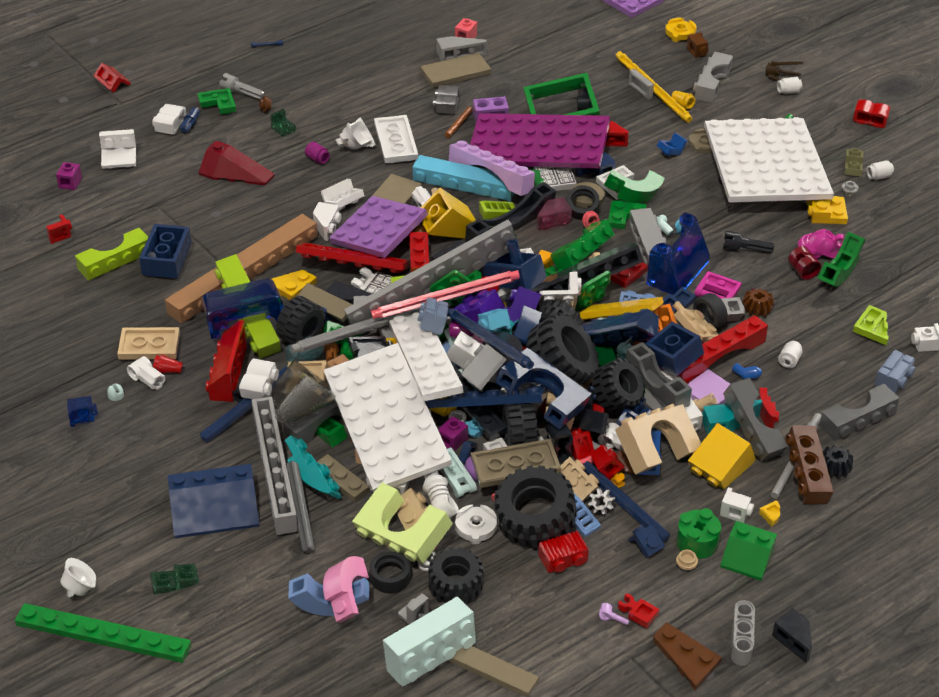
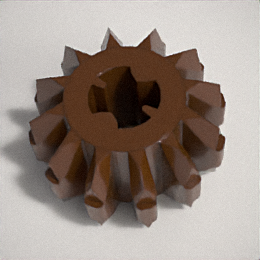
[742,288,775,317]

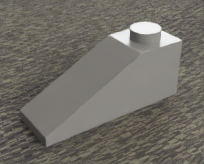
[436,36,487,61]

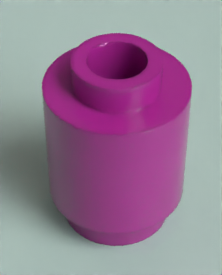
[305,142,330,164]

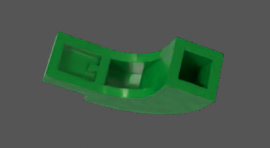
[603,170,665,203]
[818,232,866,286]

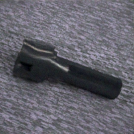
[723,231,774,253]

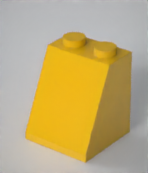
[420,188,476,238]
[688,423,756,489]

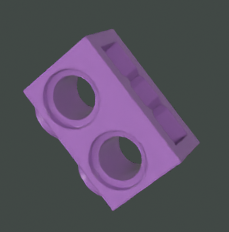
[473,97,509,123]

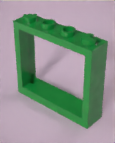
[523,73,600,116]

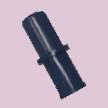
[180,107,200,133]

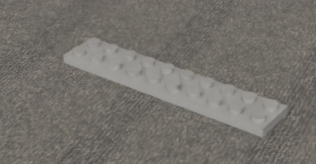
[344,220,515,333]

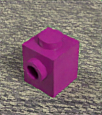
[56,162,82,190]
[438,417,468,452]

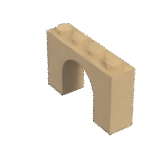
[615,404,701,475]

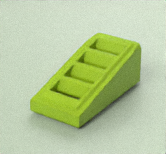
[479,201,515,219]

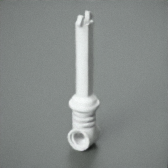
[423,471,459,518]

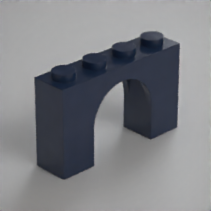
[495,348,591,429]

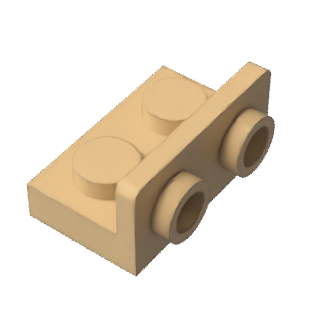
[561,457,599,502]

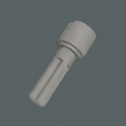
[219,73,264,100]

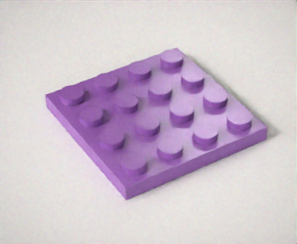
[329,196,428,258]

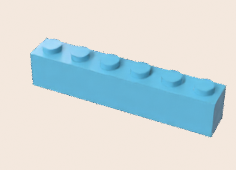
[413,155,515,201]

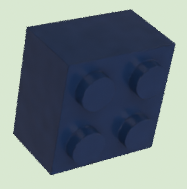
[645,322,704,376]

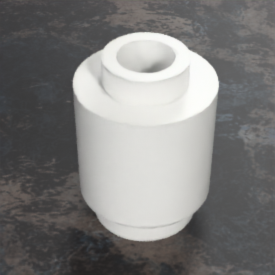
[777,77,802,95]
[866,160,894,180]
[778,341,802,368]

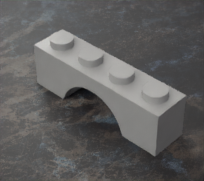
[693,52,733,103]

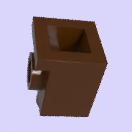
[686,32,709,58]

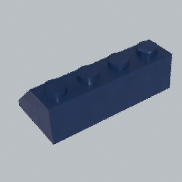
[582,309,659,347]

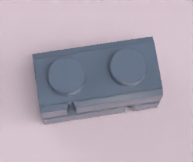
[417,297,449,335]
[875,350,916,393]

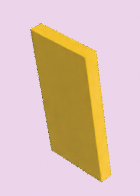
[580,297,664,320]

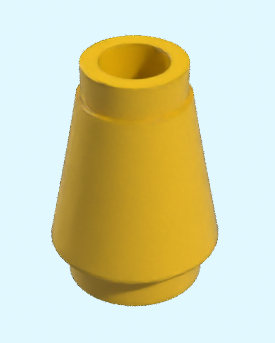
[671,91,696,109]

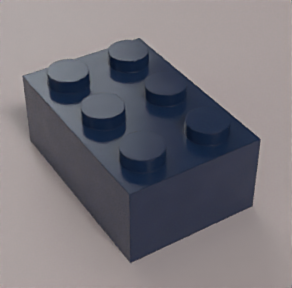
[139,224,192,279]

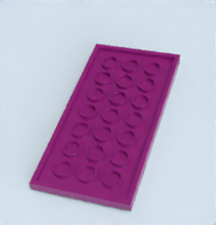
[470,113,610,168]

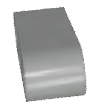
[731,600,755,666]

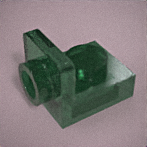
[270,109,296,137]

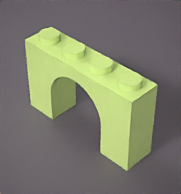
[352,483,453,564]

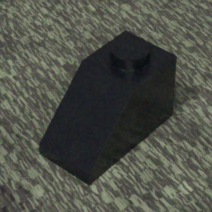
[772,608,812,663]

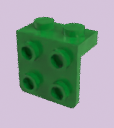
[430,270,482,307]
[575,271,611,312]

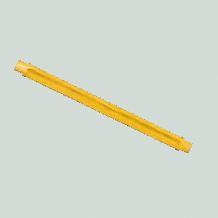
[616,51,693,123]

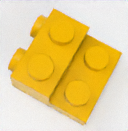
[806,196,848,224]

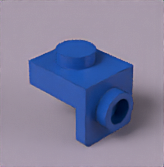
[657,133,687,156]

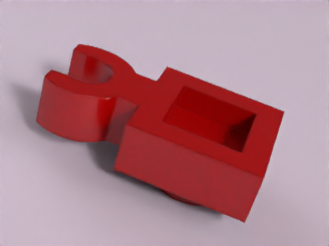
[618,593,660,628]

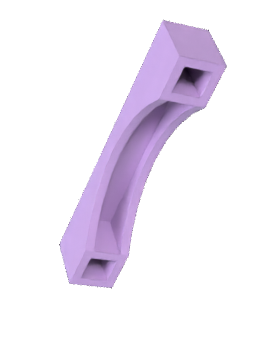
[449,141,535,196]

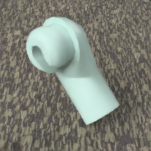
[657,215,674,236]

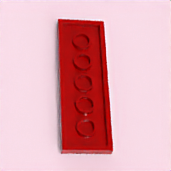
[296,243,410,273]

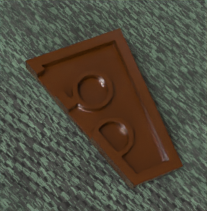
[653,622,722,691]

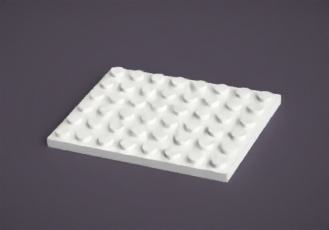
[704,117,834,202]

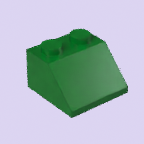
[720,521,777,581]

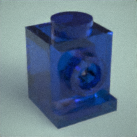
[67,396,98,427]

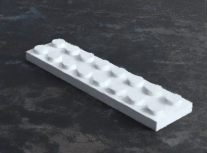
[389,312,463,401]

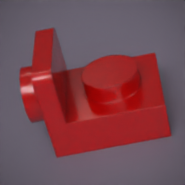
[46,214,72,244]
[570,428,595,460]

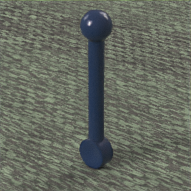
[251,40,283,48]

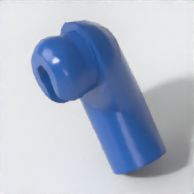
[732,363,762,380]

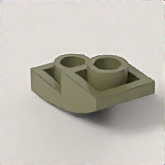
[844,148,863,177]

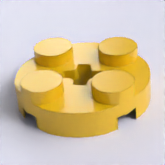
[665,18,696,42]

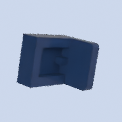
[628,525,665,558]

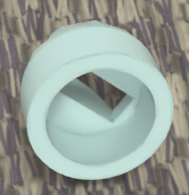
[107,383,124,401]

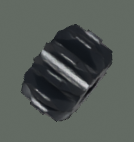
[822,444,854,480]

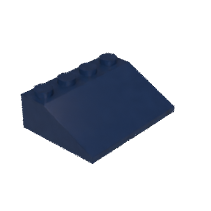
[168,464,259,538]

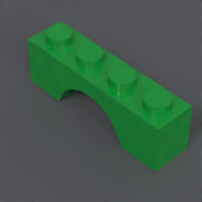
[550,219,615,270]

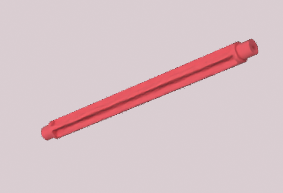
[371,270,520,319]

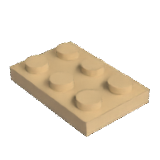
[118,327,180,360]

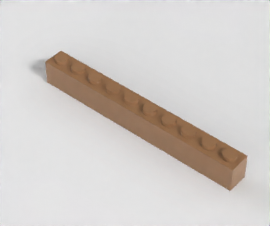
[165,214,318,324]

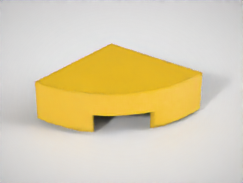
[759,500,780,527]

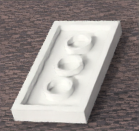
[374,115,418,163]

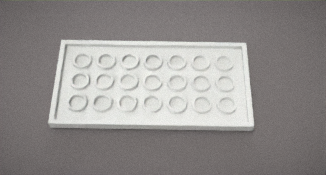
[324,343,452,492]

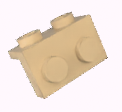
[396,488,428,530]

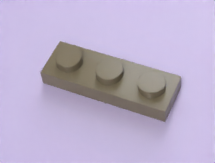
[317,454,370,503]

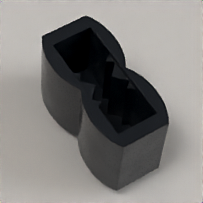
[545,421,573,464]

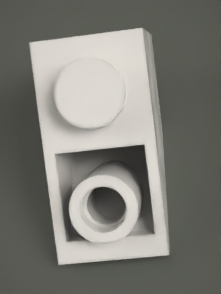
[313,202,341,241]

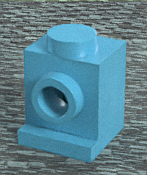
[478,309,511,333]

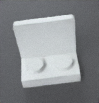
[99,129,136,169]

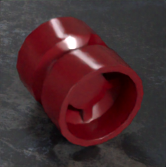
[788,246,821,280]

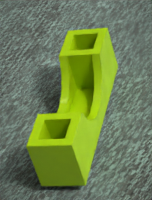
[75,228,148,281]

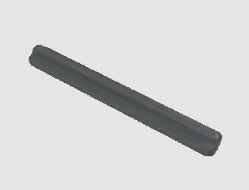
[286,461,315,554]

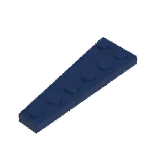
[425,383,548,408]

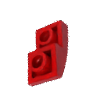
[757,387,779,429]

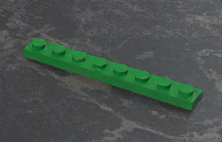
[15,603,191,663]

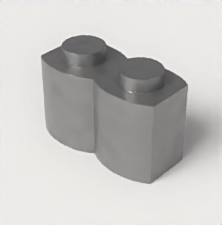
[433,85,459,114]

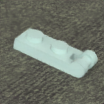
[440,448,477,498]

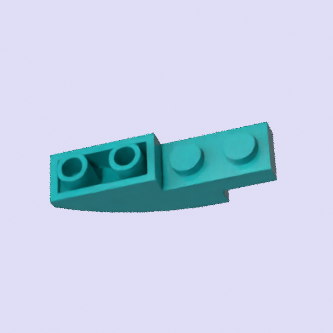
[285,435,342,499]

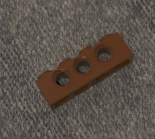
[785,425,834,504]

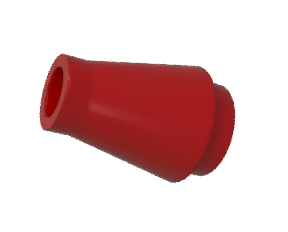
[153,354,183,374]

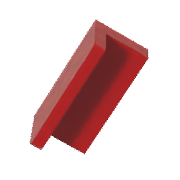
[94,63,131,92]

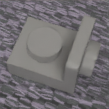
[398,594,429,624]

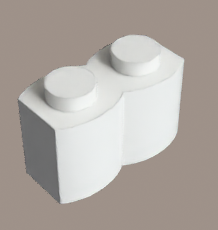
[152,104,186,135]
[239,359,279,399]

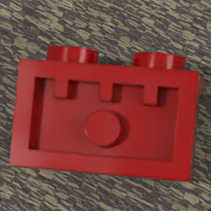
[610,262,648,288]

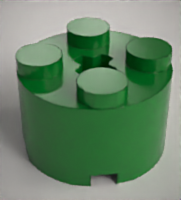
[676,508,721,559]

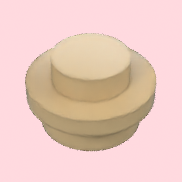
[676,550,698,570]

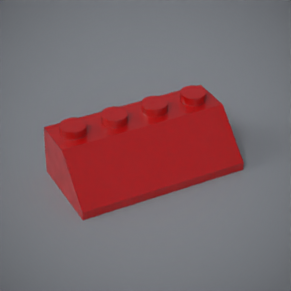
[206,320,247,402]

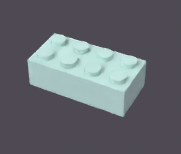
[383,597,476,687]

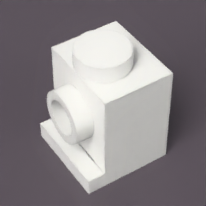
[911,323,939,352]
[720,487,754,523]

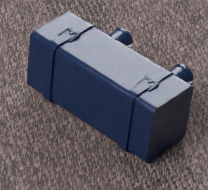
[477,239,546,290]

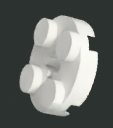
[455,505,497,544]

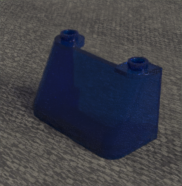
[646,212,710,295]
[201,278,284,339]

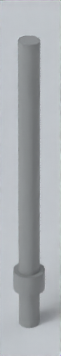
[770,413,821,499]

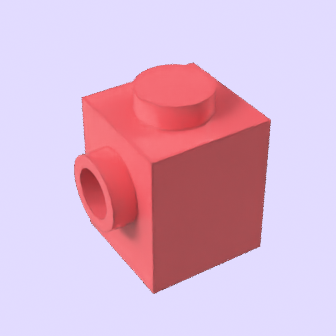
[455,18,477,38]

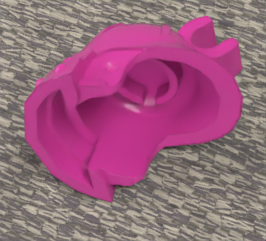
[798,229,844,259]

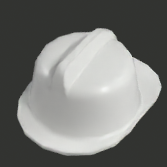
[60,558,96,598]

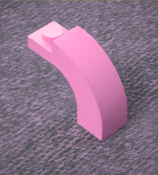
[323,556,369,623]

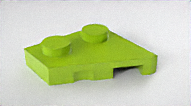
[853,305,889,345]

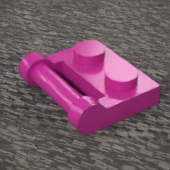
[694,271,742,299]

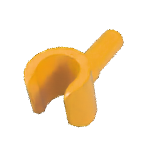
[611,473,625,488]

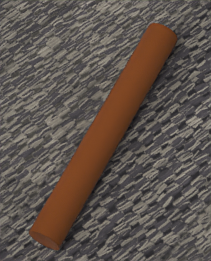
[445,107,473,138]

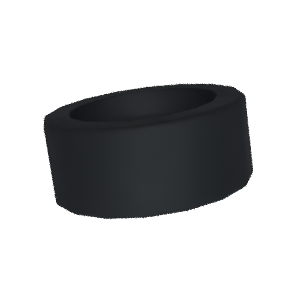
[566,185,600,220]
[693,293,728,329]
[369,551,411,593]

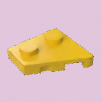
[266,270,317,300]

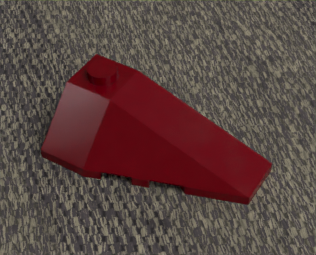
[198,141,275,186]

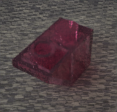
[537,197,572,231]

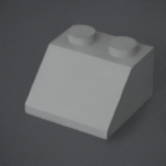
[460,344,507,390]

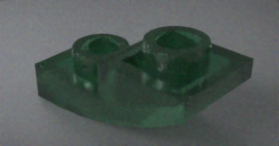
[150,564,199,594]

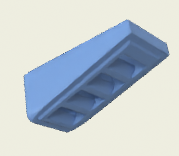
[573,493,601,537]

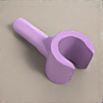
[599,603,629,625]

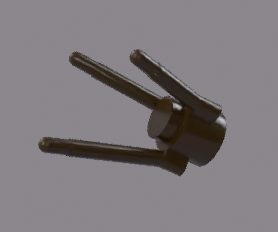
[765,61,803,82]

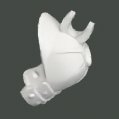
[336,117,376,150]

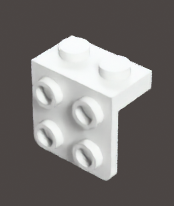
[539,272,581,307]

